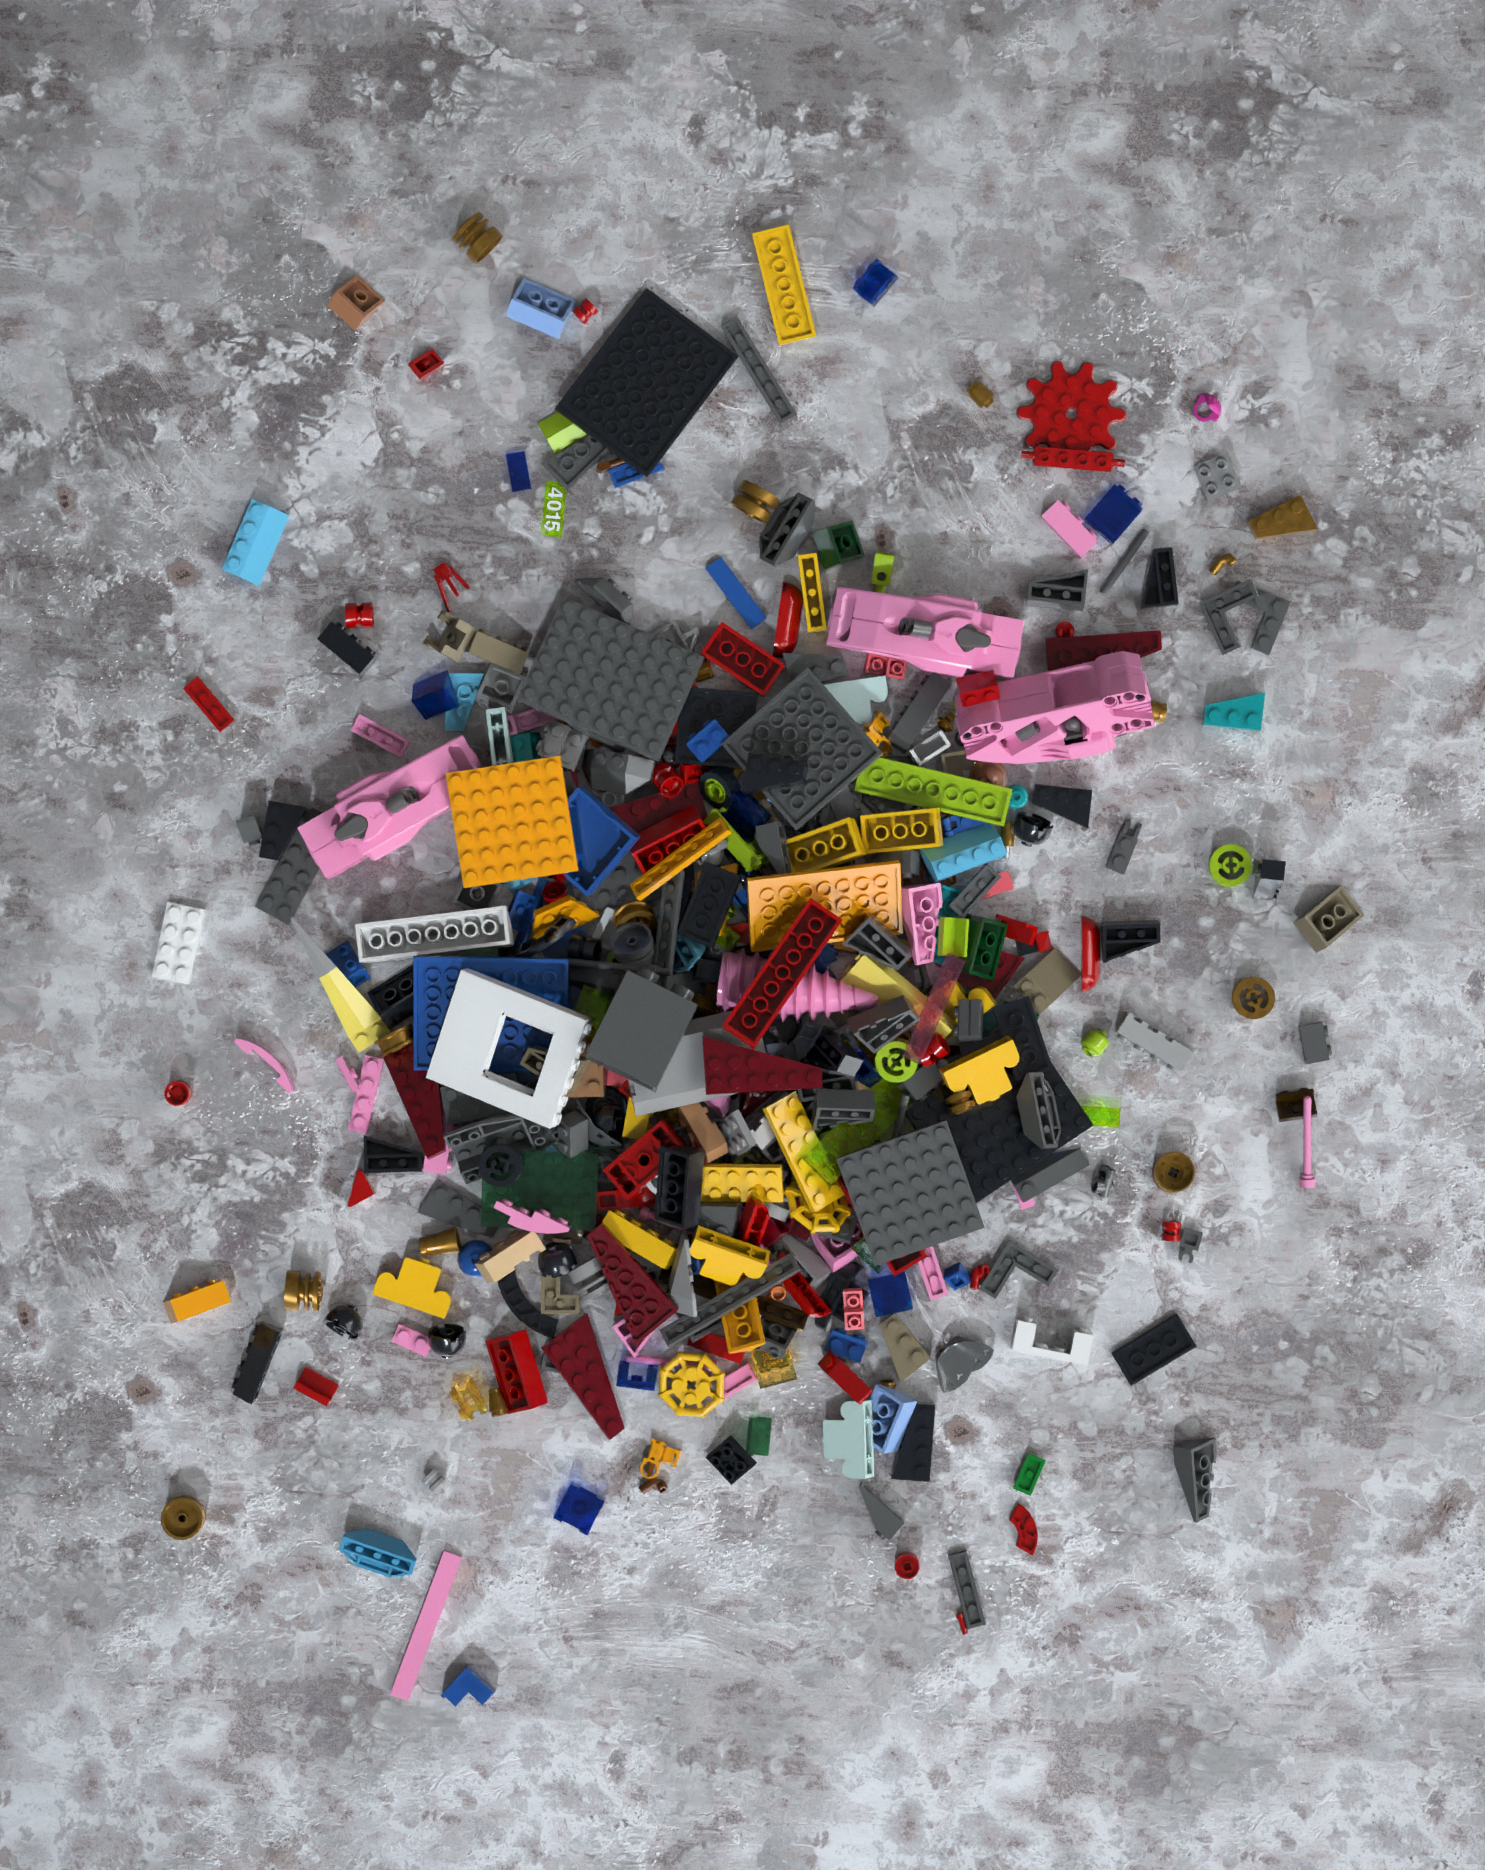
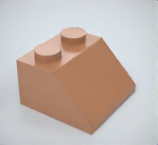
[327,275,385,331]

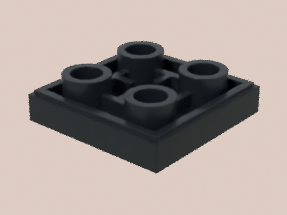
[705,1435,757,1485]

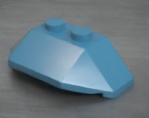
[339,1528,417,1578]

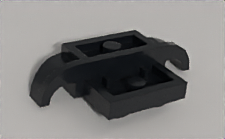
[814,1262,870,1332]

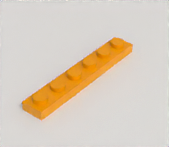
[630,817,731,901]

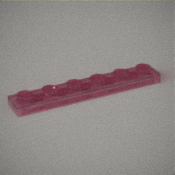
[902,953,966,1064]

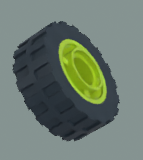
[699,766,741,810]

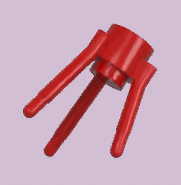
[433,562,470,612]

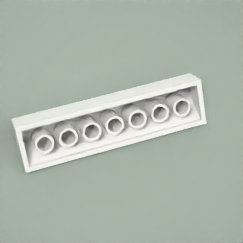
[355,906,514,964]

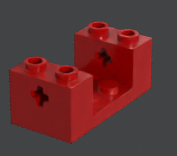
[603,1120,688,1200]

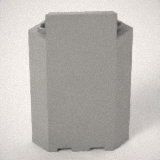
[627,1011,766,1116]

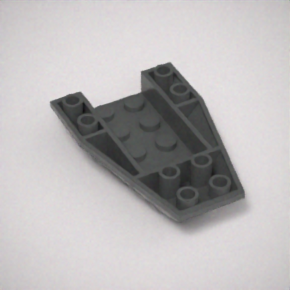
[443,1112,558,1184]

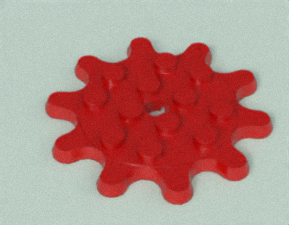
[1016,361,1126,450]

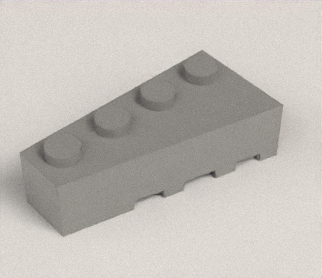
[1115,1012,1193,1073]

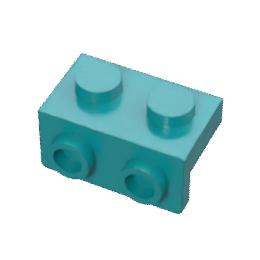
[510,732,542,762]

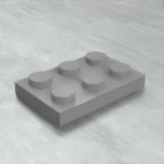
[717,1109,757,1160]

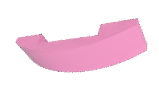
[507,709,560,736]
[234,1038,294,1094]

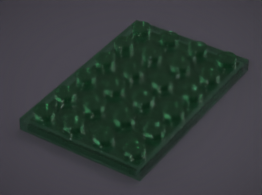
[481,1149,599,1231]

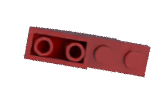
[577,1187,656,1213]

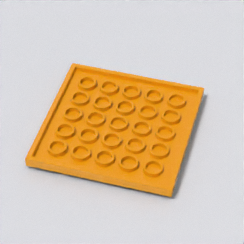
[445,755,579,888]

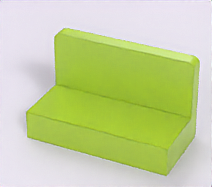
[937,917,969,957]

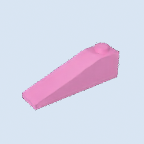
[901,882,943,965]
[811,1221,868,1273]

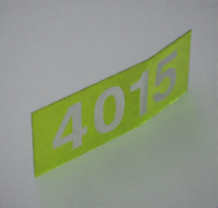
[541,481,566,537]

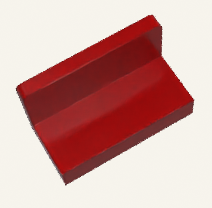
[995,914,1038,946]
[293,1367,339,1407]

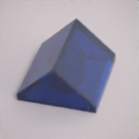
[411,670,459,720]

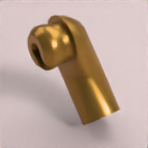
[1209,553,1237,575]

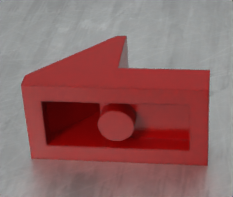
[680,764,712,785]

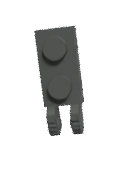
[1106,819,1142,875]

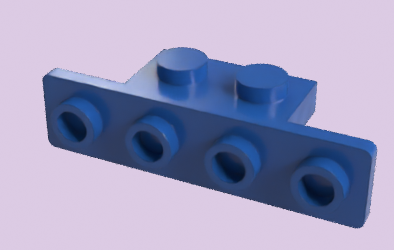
[508,878,549,948]

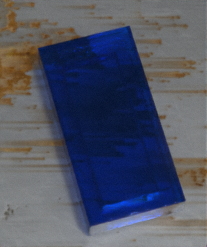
[506,451,532,493]

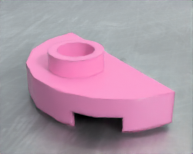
[336,1056,359,1092]

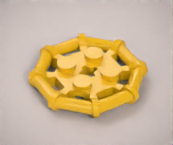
[784,1178,851,1234]
[658,1351,726,1418]

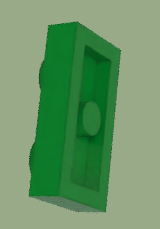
[1013,1453,1046,1496]

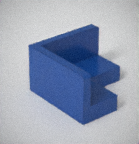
[441,1664,496,1707]

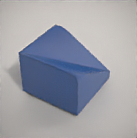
[943,1262,971,1291]

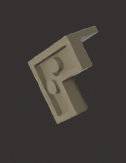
[940,750,978,777]
[541,1275,580,1314]

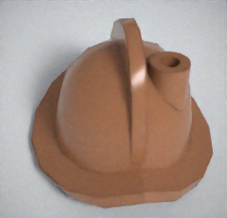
[969,761,1008,787]

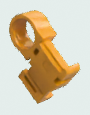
[862,710,891,757]
[640,1439,681,1479]

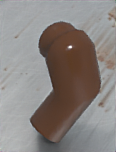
[639,1478,668,1494]

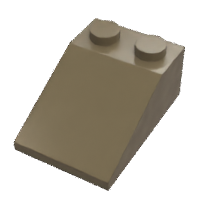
[1293,885,1364,953]
[1012,948,1080,1015]

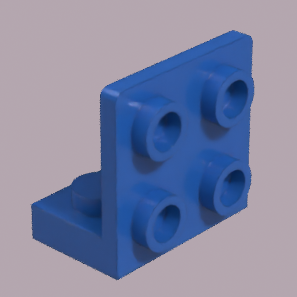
[326,941,371,988]

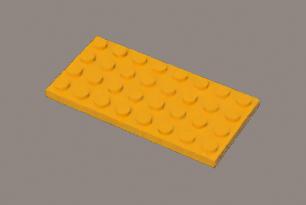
[747,860,903,952]

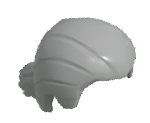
[697,839,728,868]

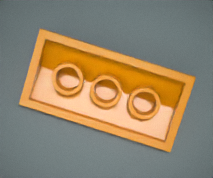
[714,1272,766,1354]

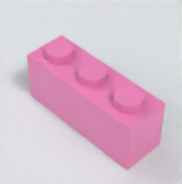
[1041,500,1098,559]

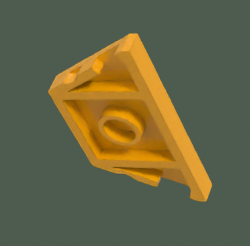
[530,895,600,940]

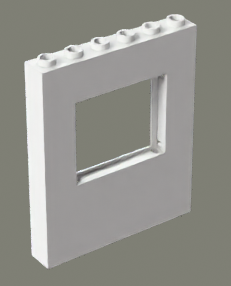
[426,968,592,1129]

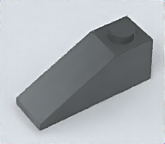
[755,822,792,874]
[859,1483,905,1541]

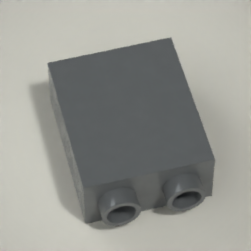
[586,966,698,1092]

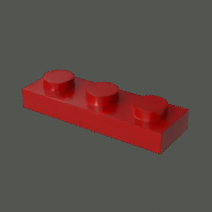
[183,676,235,733]

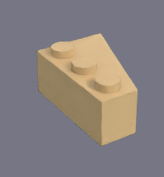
[475,1230,546,1283]

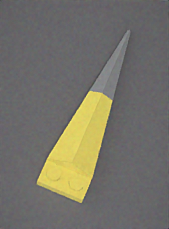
[291,917,391,1053]

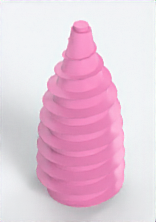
[717,946,879,1023]

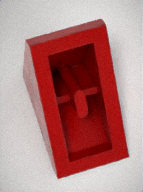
[408,349,444,382]
[347,1168,376,1207]

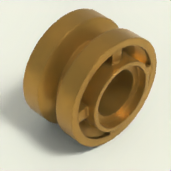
[945,1090,976,1114]

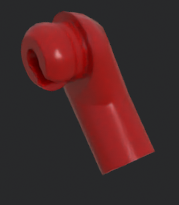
[970,1264,990,1290]

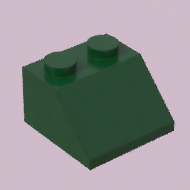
[812,520,865,570]

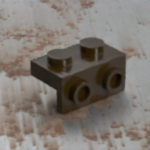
[1275,1088,1317,1122]

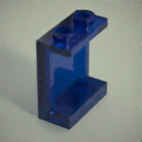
[1083,484,1143,545]

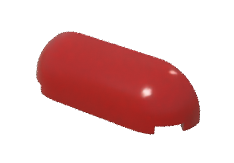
[773,582,803,658]
[1081,916,1100,992]
[735,1197,769,1247]
[776,1252,832,1318]

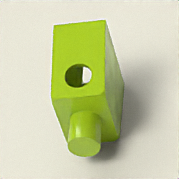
[871,551,894,593]

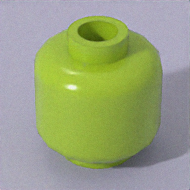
[1080,1028,1109,1058]

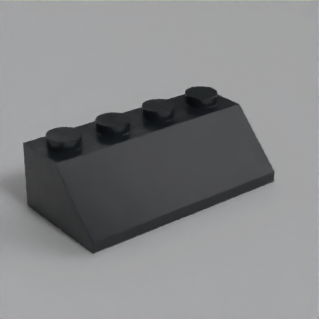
[367,955,434,1029]
[655,1145,705,1229]
[231,1321,284,1404]

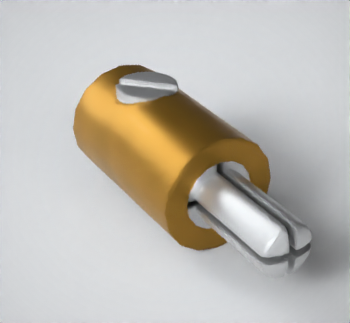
[1000,823,1015,860]

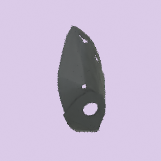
[576,1097,622,1147]
[935,1336,994,1393]

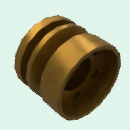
[452,212,503,264]
[1152,1152,1195,1193]
[284,1270,323,1312]

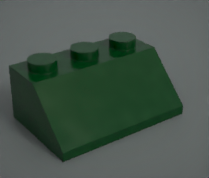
[952,914,1008,980]

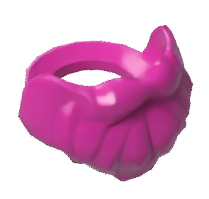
[1193,393,1221,422]

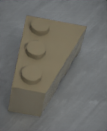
[464,628,529,674]
[520,1045,591,1094]
[879,1312,931,1382]

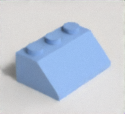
[506,278,576,339]
[870,1384,917,1454]

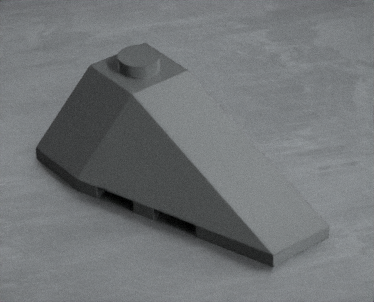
[1173,1438,1217,1523]

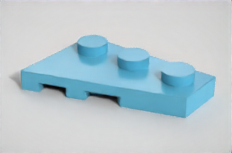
[445,673,484,731]

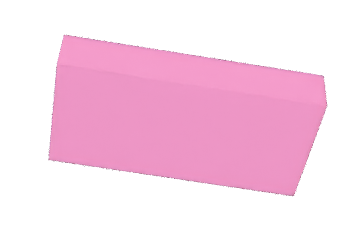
[715,1362,758,1399]

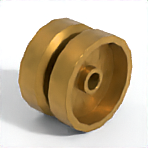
[731,480,780,524]
[160,1495,206,1540]

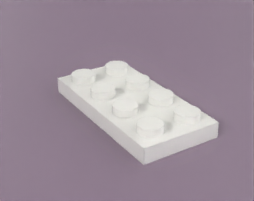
[152,902,206,985]

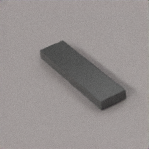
[948,1550,986,1629]

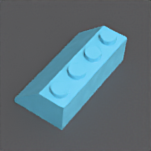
[222,499,289,586]
[919,823,1008,883]

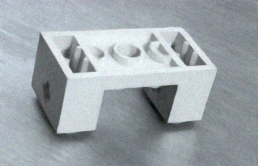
[1010,1315,1094,1366]

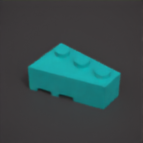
[1202,693,1265,732]

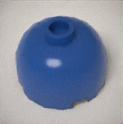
[457,1239,493,1278]

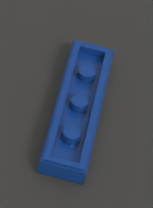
[705,557,767,630]

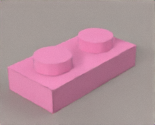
[391,1323,430,1357]

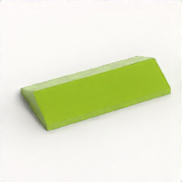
[538,412,588,455]

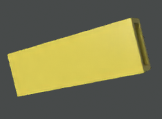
[842,953,957,1043]

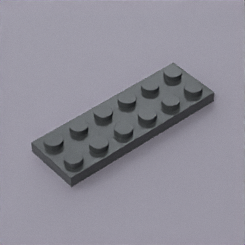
[255,806,322,925]

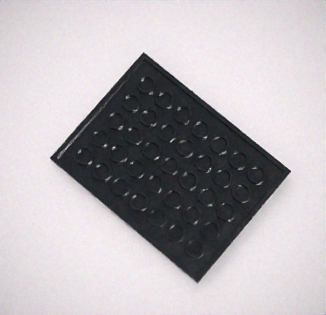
[554,288,739,478]
[905,1061,1094,1203]

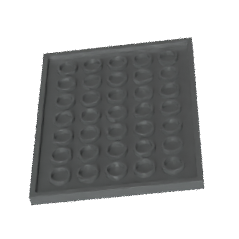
[517,597,704,762]

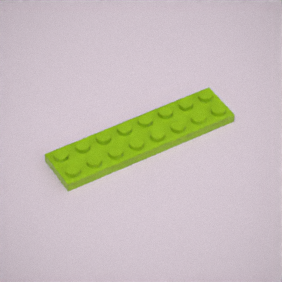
[854,757,1013,827]

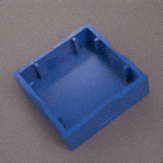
[563,786,641,896]

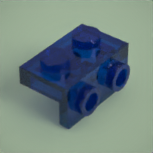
[853,259,899,307]

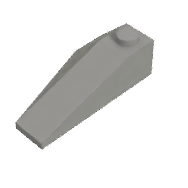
[666,1231,697,1317]
[767,1234,832,1290]

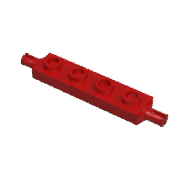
[1021,446,1125,472]

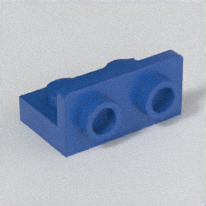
[686,719,729,763]
[824,1327,868,1363]

